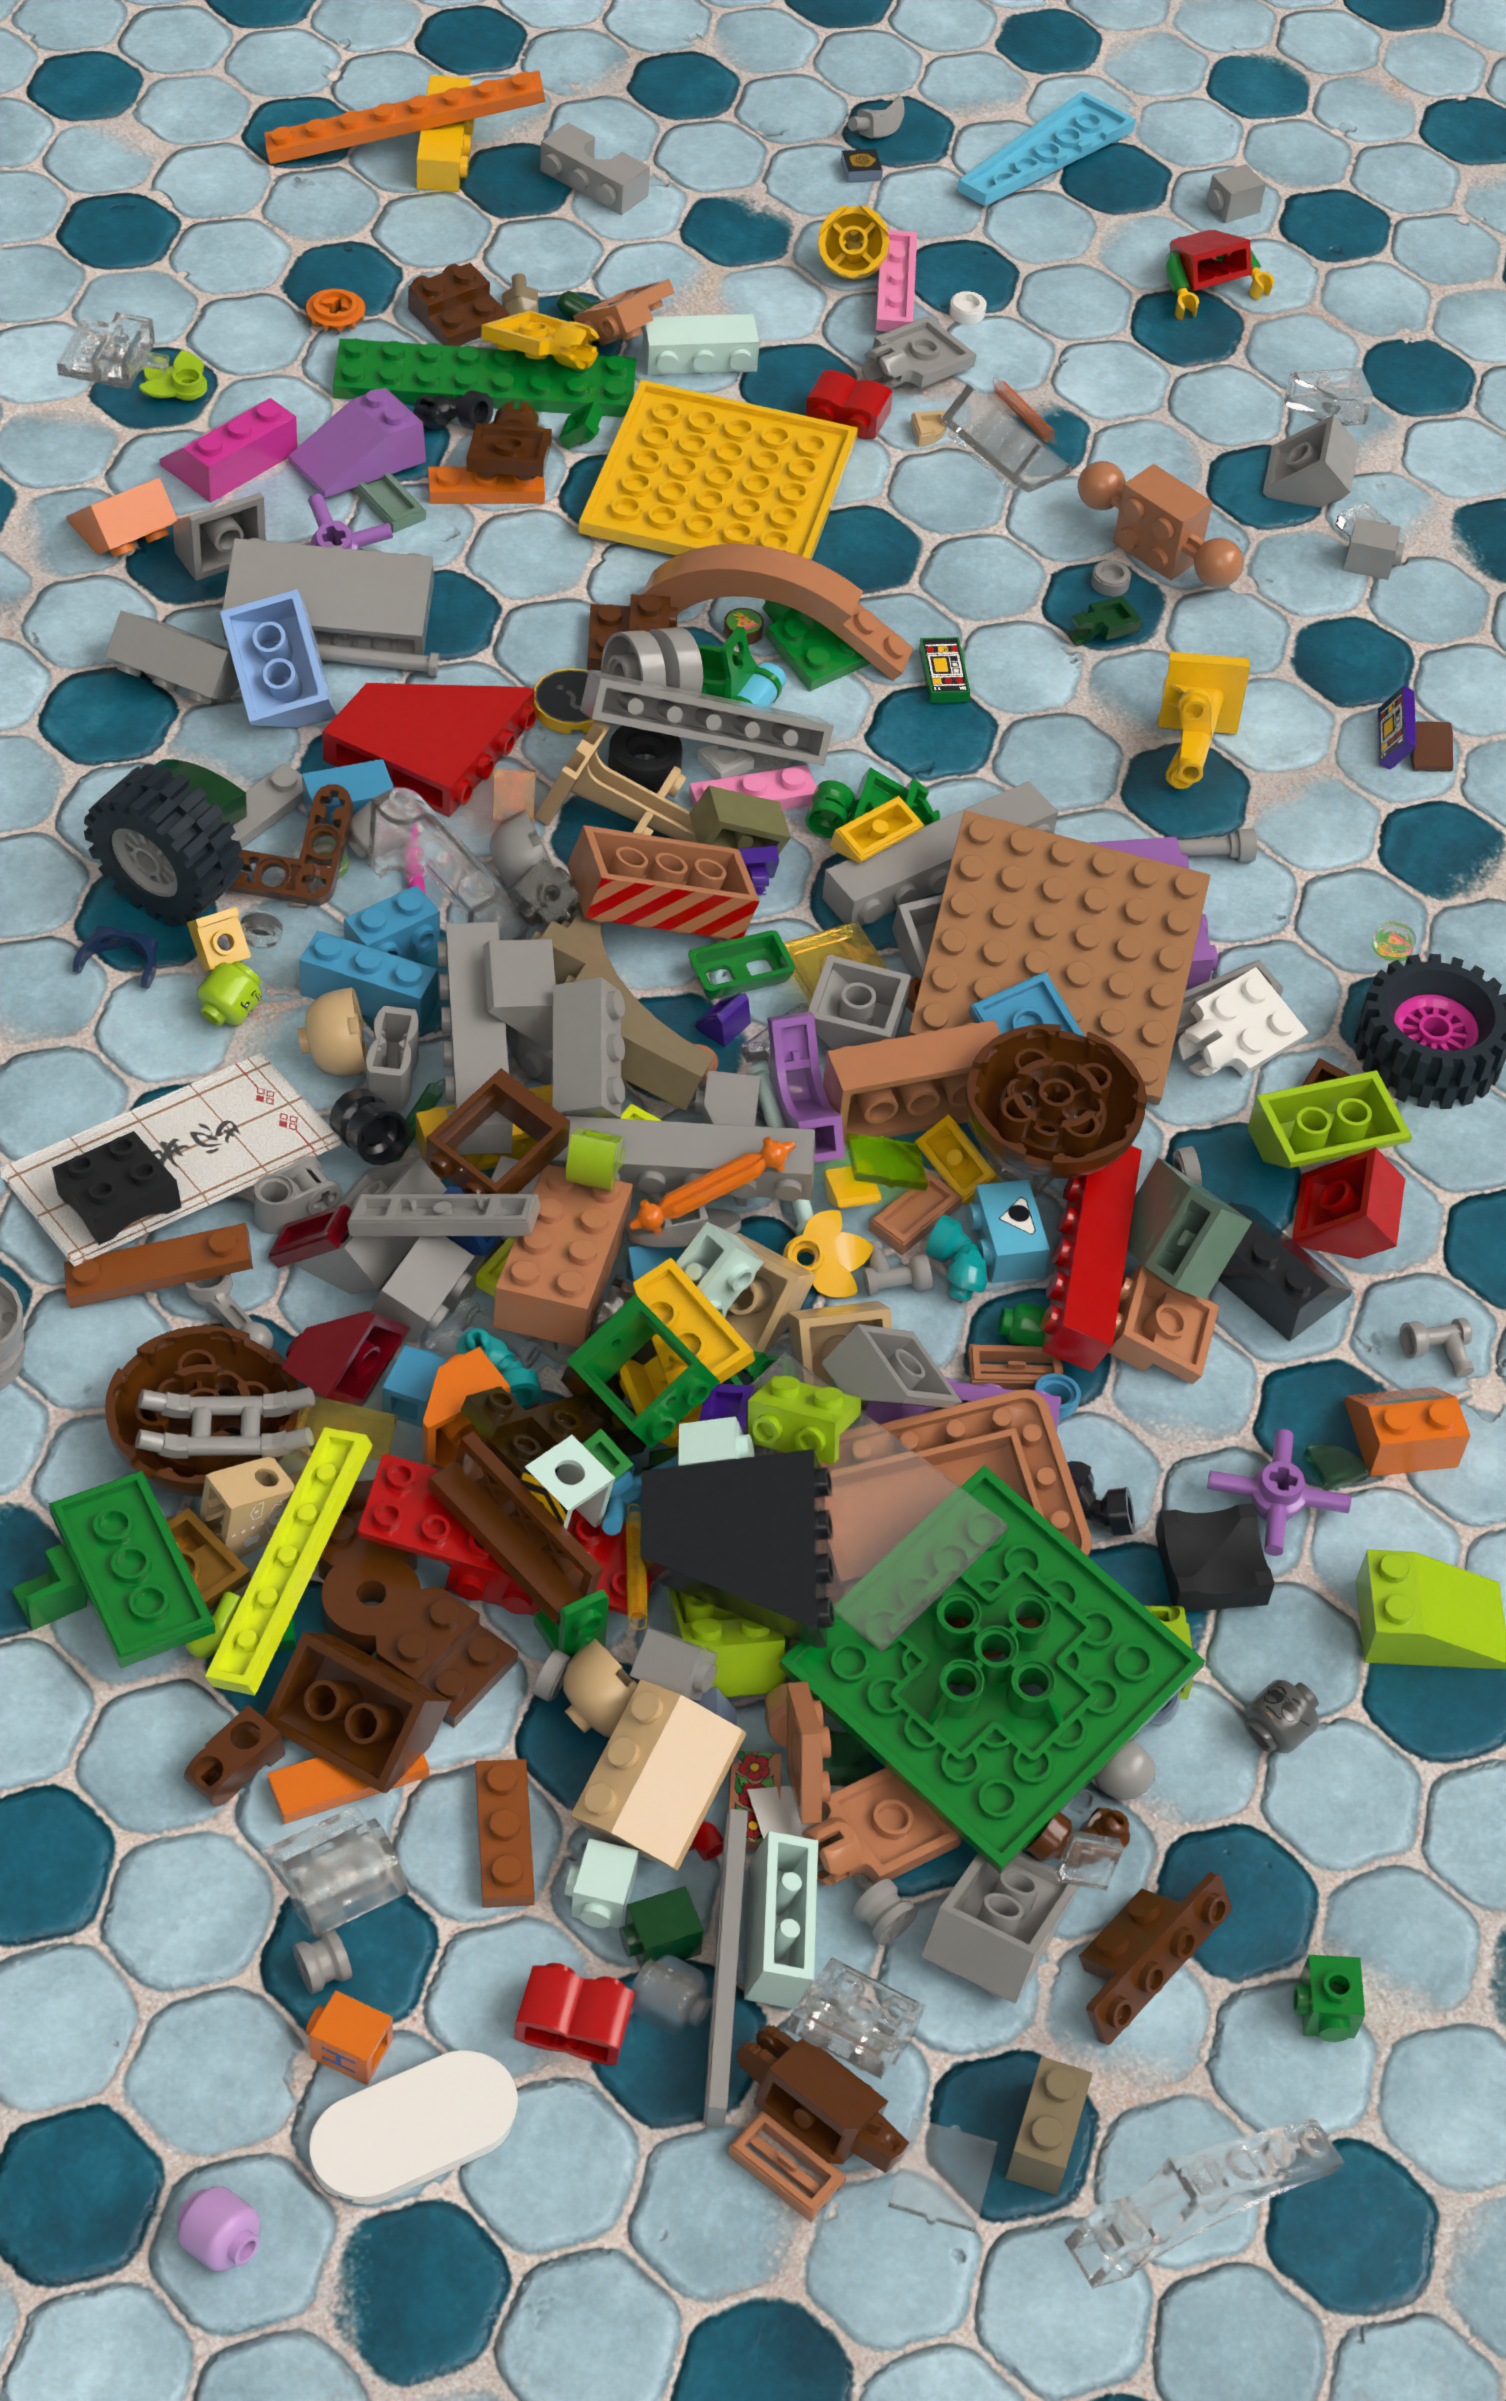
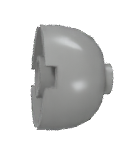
[486,810,563,897]

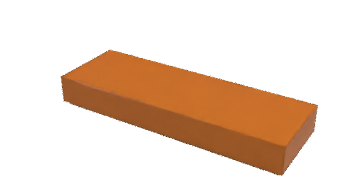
[267,1753,429,1824]

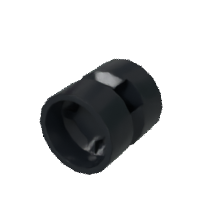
[329,1089,410,1165]

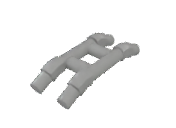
[135,1387,315,1459]

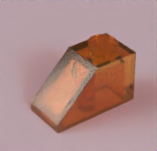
[492,769,536,823]

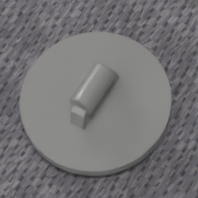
[627,1205,741,1248]

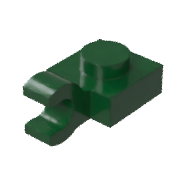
[1067,596,1142,646]

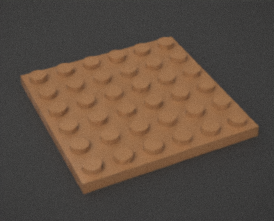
[908,810,1211,1105]

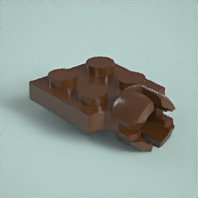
[466,401,552,479]

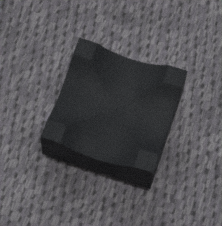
[52,1131,182,1245]
[1155,1504,1275,1612]

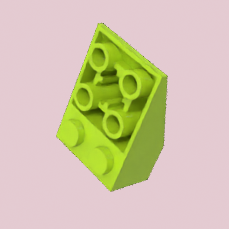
[666,1586,785,1697]

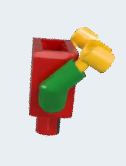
[1165,230,1274,320]

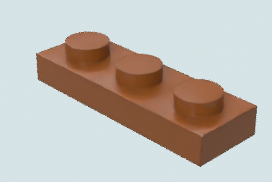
[475,1759,535,1908]

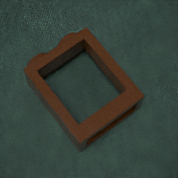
[426,1068,570,1194]

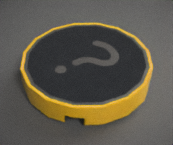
[534,668,606,734]

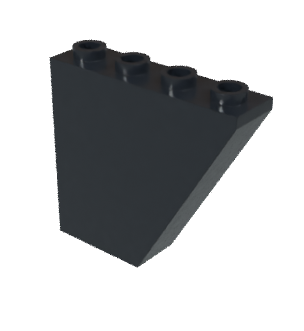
[640,1449,835,1648]

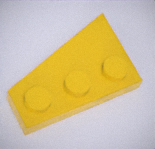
[633,1258,755,1386]

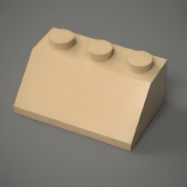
[570,1679,747,1871]

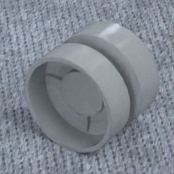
[601,627,703,693]

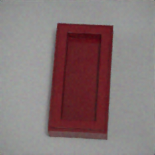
[268,1204,352,1268]

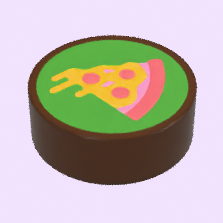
[724,608,764,645]

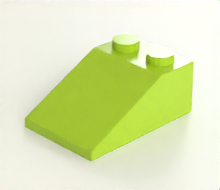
[1356,1549,1506,1670]

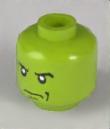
[197,961,262,1027]

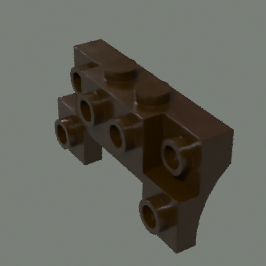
[461,1366,647,1481]

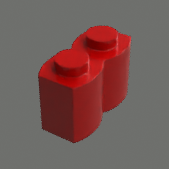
[806,370,892,439]
[514,1963,635,2065]

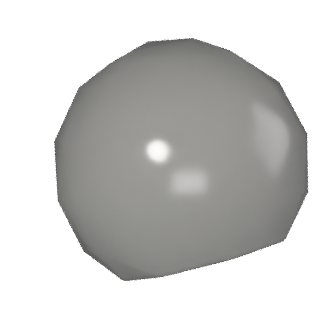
[1095,1739,1156,1800]

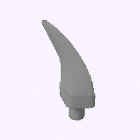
[848,96,904,138]

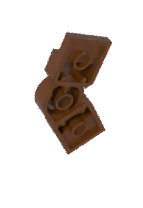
[318,1480,518,1728]

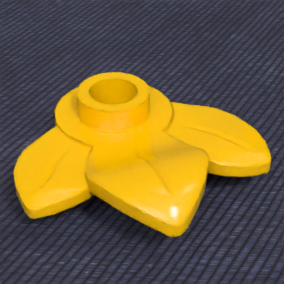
[783,1210,874,1299]

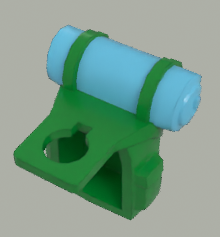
[697,626,787,707]

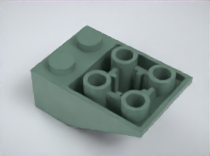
[1127,1158,1252,1300]

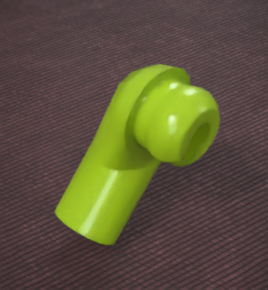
[186,1592,242,1659]

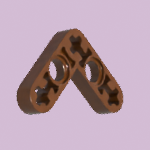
[228,784,353,906]

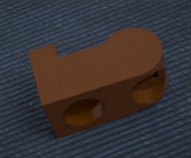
[184,1705,286,1807]

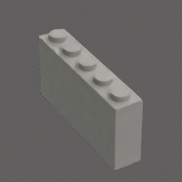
[222,538,434,655]

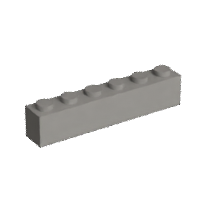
[580,670,834,766]
[822,781,1058,930]
[437,922,513,1155]
[539,1116,815,1201]

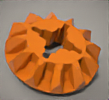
[306,289,365,333]

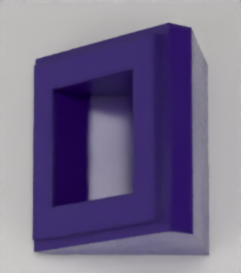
[694,993,751,1048]

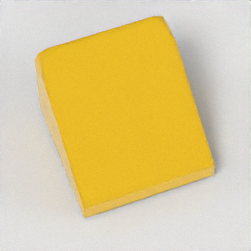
[824,1164,881,1209]

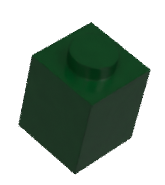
[619,1886,704,1974]

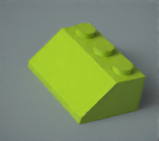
[1247,1070,1412,1168]

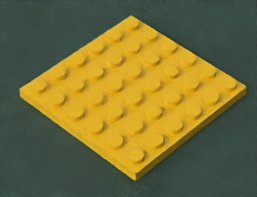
[578,380,858,560]

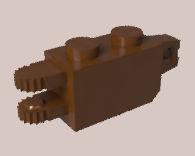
[736,2024,910,2173]

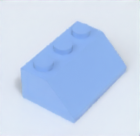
[220,589,336,728]

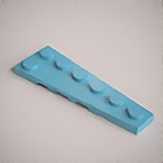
[957,91,1136,206]

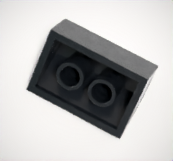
[1218,1202,1352,1342]

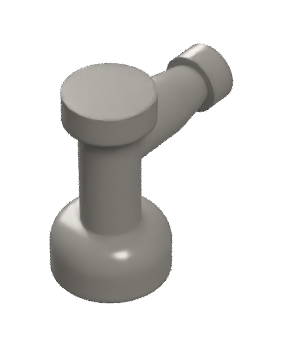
[863,1241,933,1296]
[1400,1318,1474,1378]

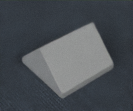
[483,939,556,1051]

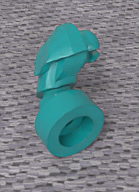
[925,1214,987,1302]
[456,1328,542,1410]

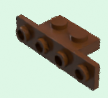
[1079,1872,1232,2045]

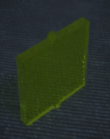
[846,1133,928,1191]

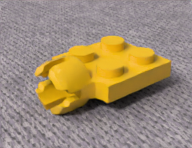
[481,310,599,370]

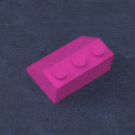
[159,398,297,503]

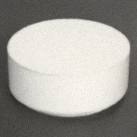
[949,291,986,325]

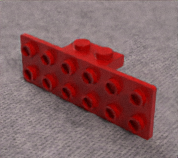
[357,1454,652,1619]

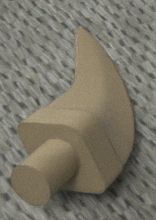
[502,273,539,316]

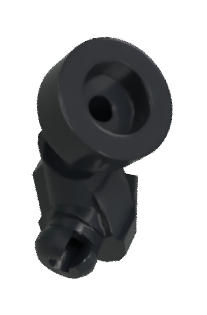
[413,390,493,430]
[1067,1461,1135,1537]

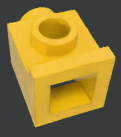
[187,906,251,972]

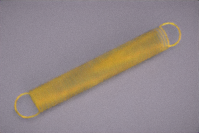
[626,1504,647,1630]

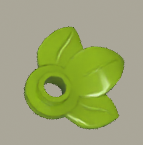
[139,350,207,401]

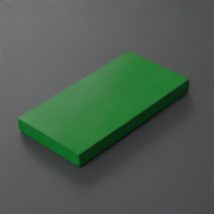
[49,1470,215,1668]

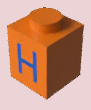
[306,1990,393,2085]

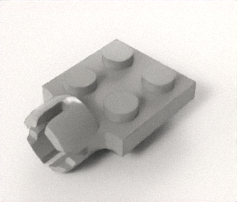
[862,316,977,389]

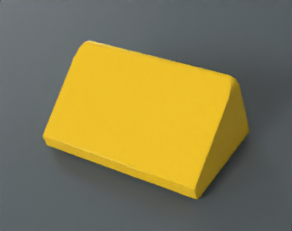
[830,796,925,863]
[915,1114,1004,1205]

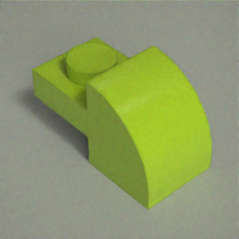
[566,1127,626,1191]

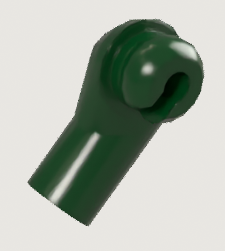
[557,291,606,321]

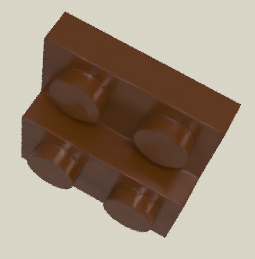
[408,263,510,346]
[587,594,678,671]

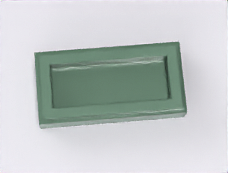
[352,472,426,533]

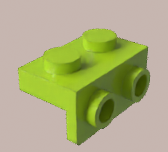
[748,1376,861,1465]

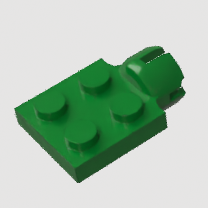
[762,600,872,692]

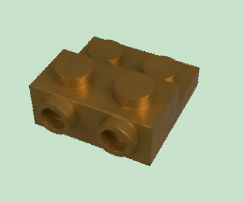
[166,1507,251,1610]

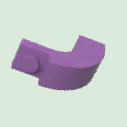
[767,1011,845,1163]

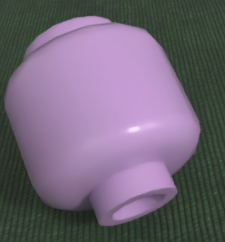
[177,2186,261,2272]

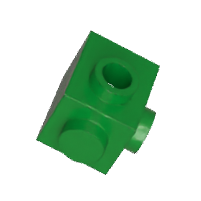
[1293,1955,1365,2042]

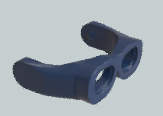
[72,926,158,989]

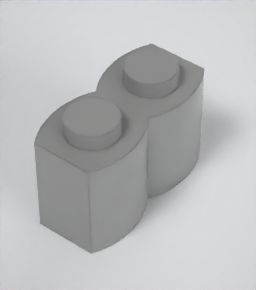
[366,1006,419,1111]

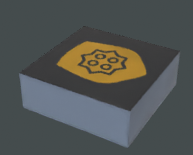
[841,149,883,182]

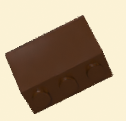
[264,1632,451,1793]

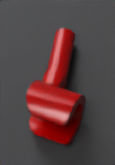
[653,1822,723,1862]

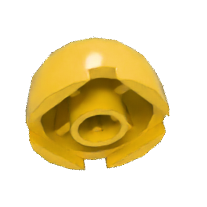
[818,205,890,281]

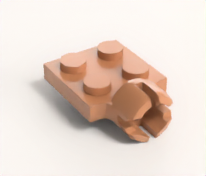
[764,1682,831,1824]
[802,1768,962,1885]

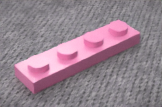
[875,230,917,332]

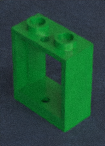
[566,1294,720,1449]

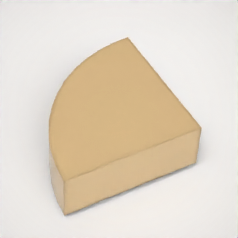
[910,410,949,447]

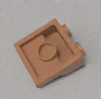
[573,279,675,346]
[1108,1264,1219,1385]

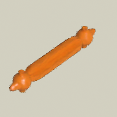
[629,1137,796,1234]

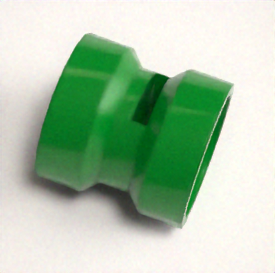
[805,780,854,839]

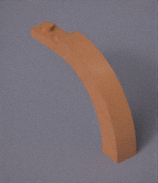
[641,544,913,681]

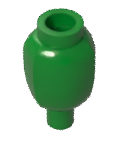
[997,1303,1048,1347]

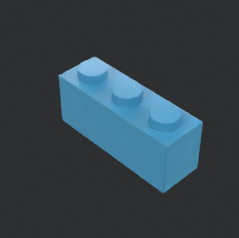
[299,930,438,1034]

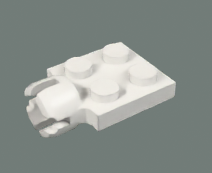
[1178,967,1309,1077]

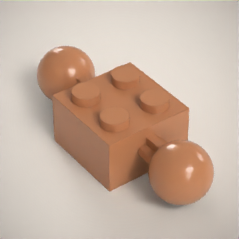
[1077,461,1244,588]

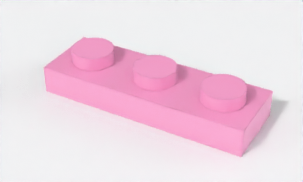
[689,765,816,810]

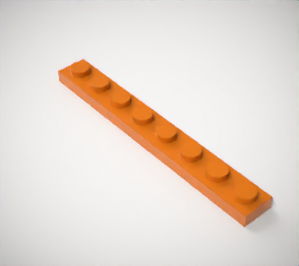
[265,70,546,165]

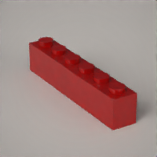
[1040,1145,1142,1372]

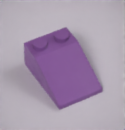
[288,388,426,498]

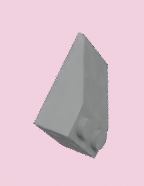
[921,1852,1082,2004]

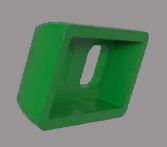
[688,930,796,1000]

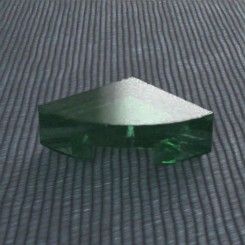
[1304,1444,1369,1491]

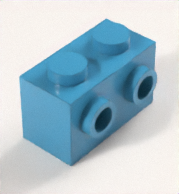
[344,885,440,960]

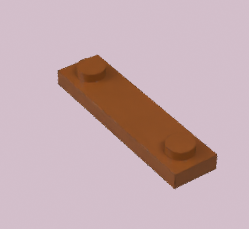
[64,1223,253,1308]

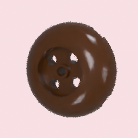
[966,1024,1147,1179]
[105,1325,300,1497]

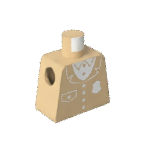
[199,1456,303,1559]

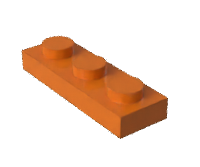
[428,466,545,504]

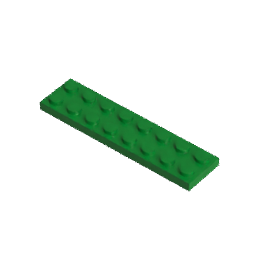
[333,338,636,417]

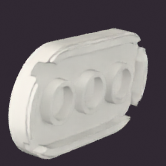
[309,2050,518,2205]

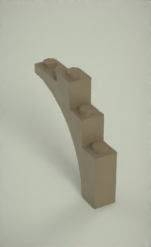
[531,902,714,1111]

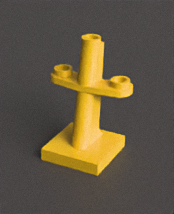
[1157,651,1250,789]

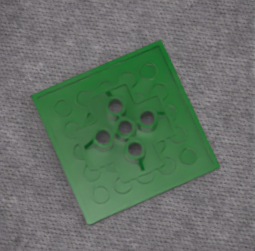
[779,1465,1205,1873]

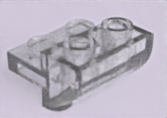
[264,1805,408,1938]

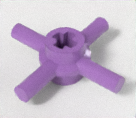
[308,493,393,550]
[1207,1429,1351,1556]

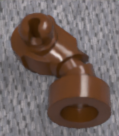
[1025,1807,1130,1865]

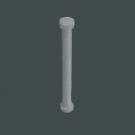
[317,644,440,677]

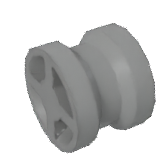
[852,1878,918,1945]
[293,1929,352,1995]

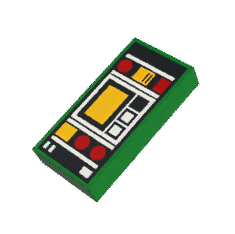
[919,637,971,703]

